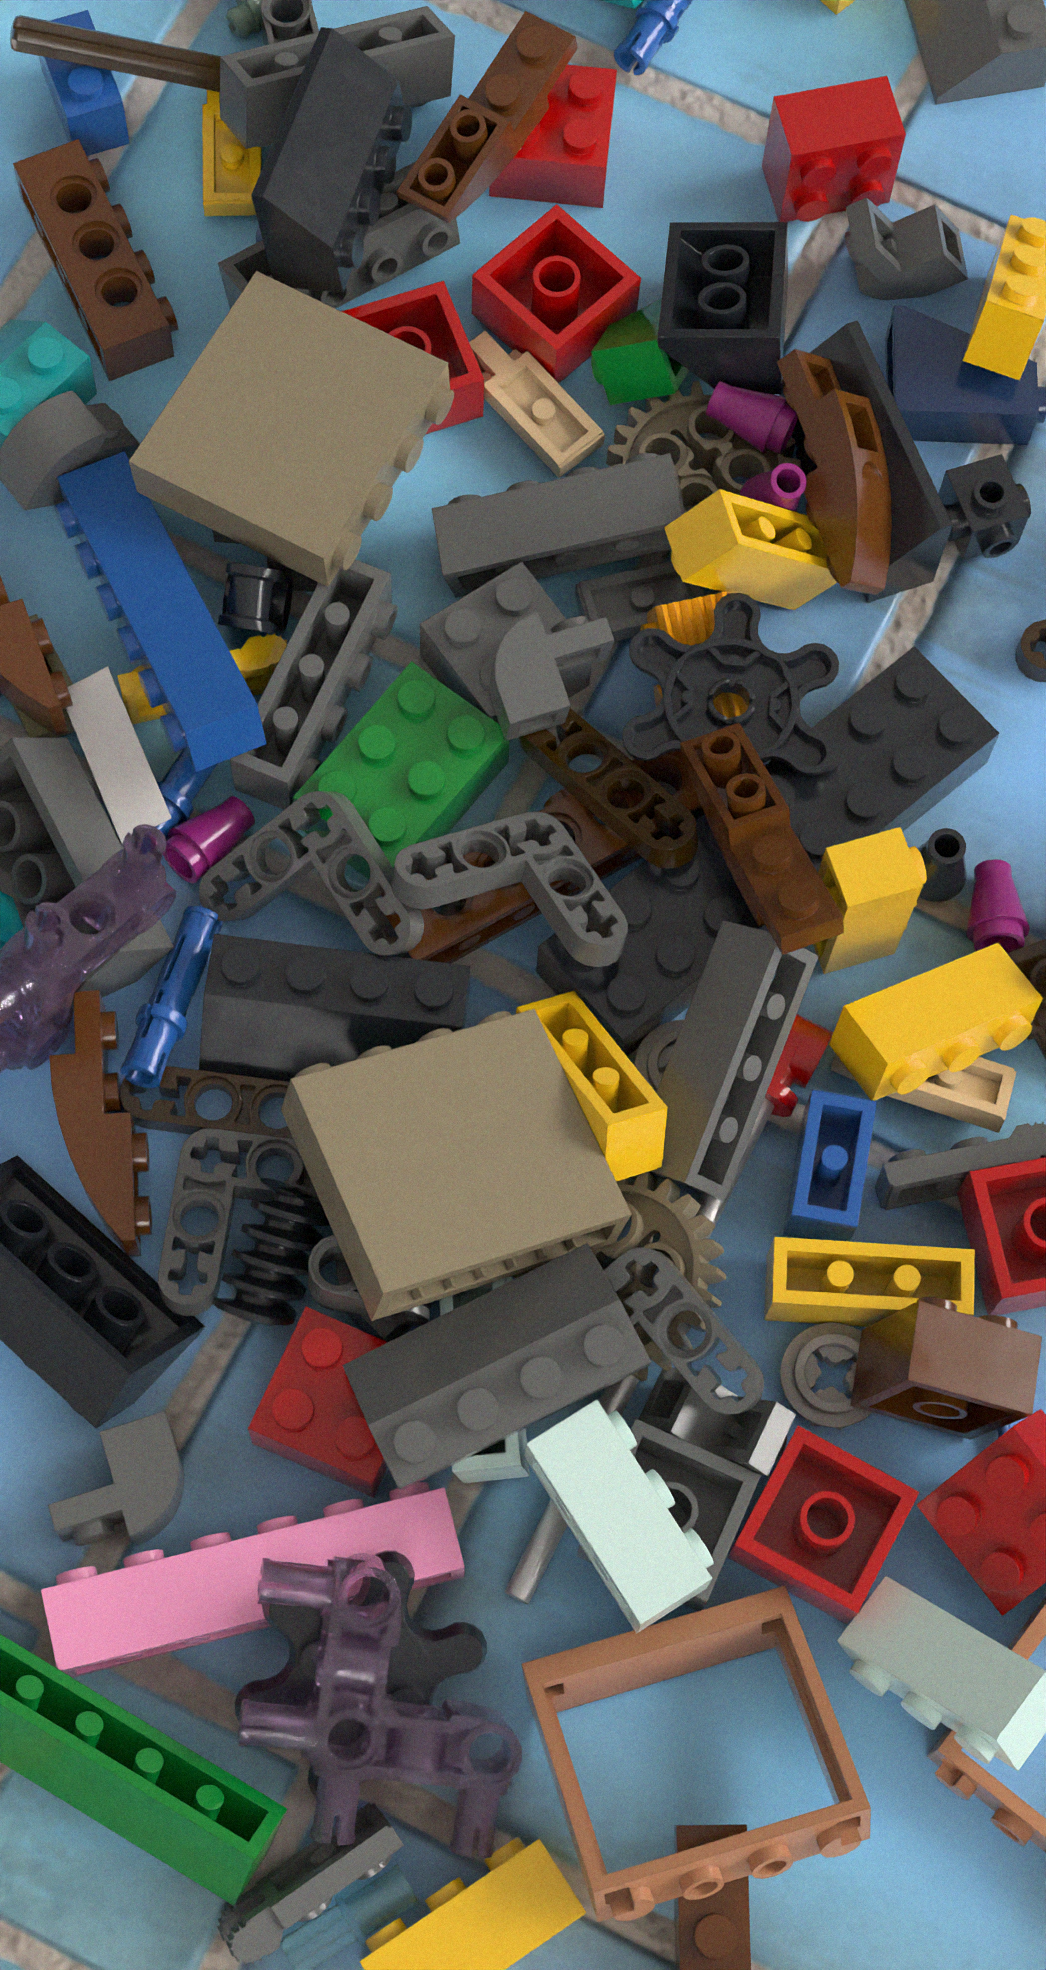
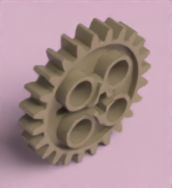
[606,381,801,558]
[512,1171,726,1385]

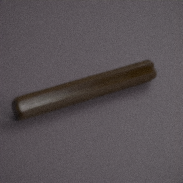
[10,15,220,92]

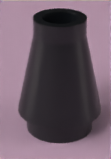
[918,828,967,902]

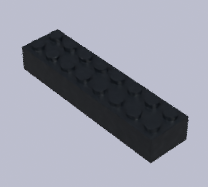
[536,646,1000,1057]

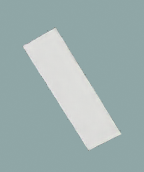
[66,666,172,844]

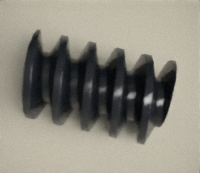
[212,1178,330,1326]

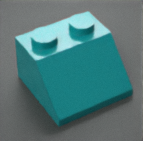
[0,319,97,448]

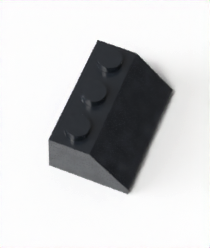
[658,222,788,394]

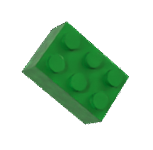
[293,661,510,879]

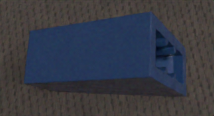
[885,306,1046,445]

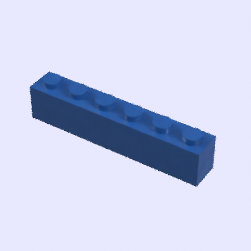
[54,451,267,772]

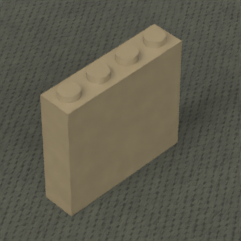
[129,271,454,587]
[281,1009,631,1321]

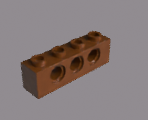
[13,139,178,381]

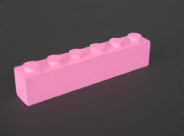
[41,1482,465,1678]

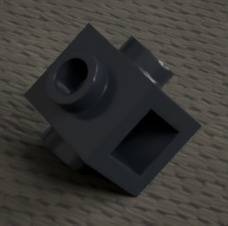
[938,454,1031,561]

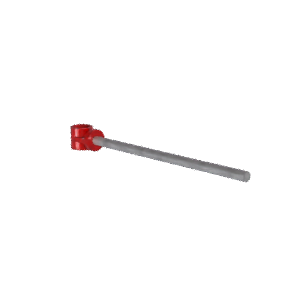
[504,1014,833,1604]

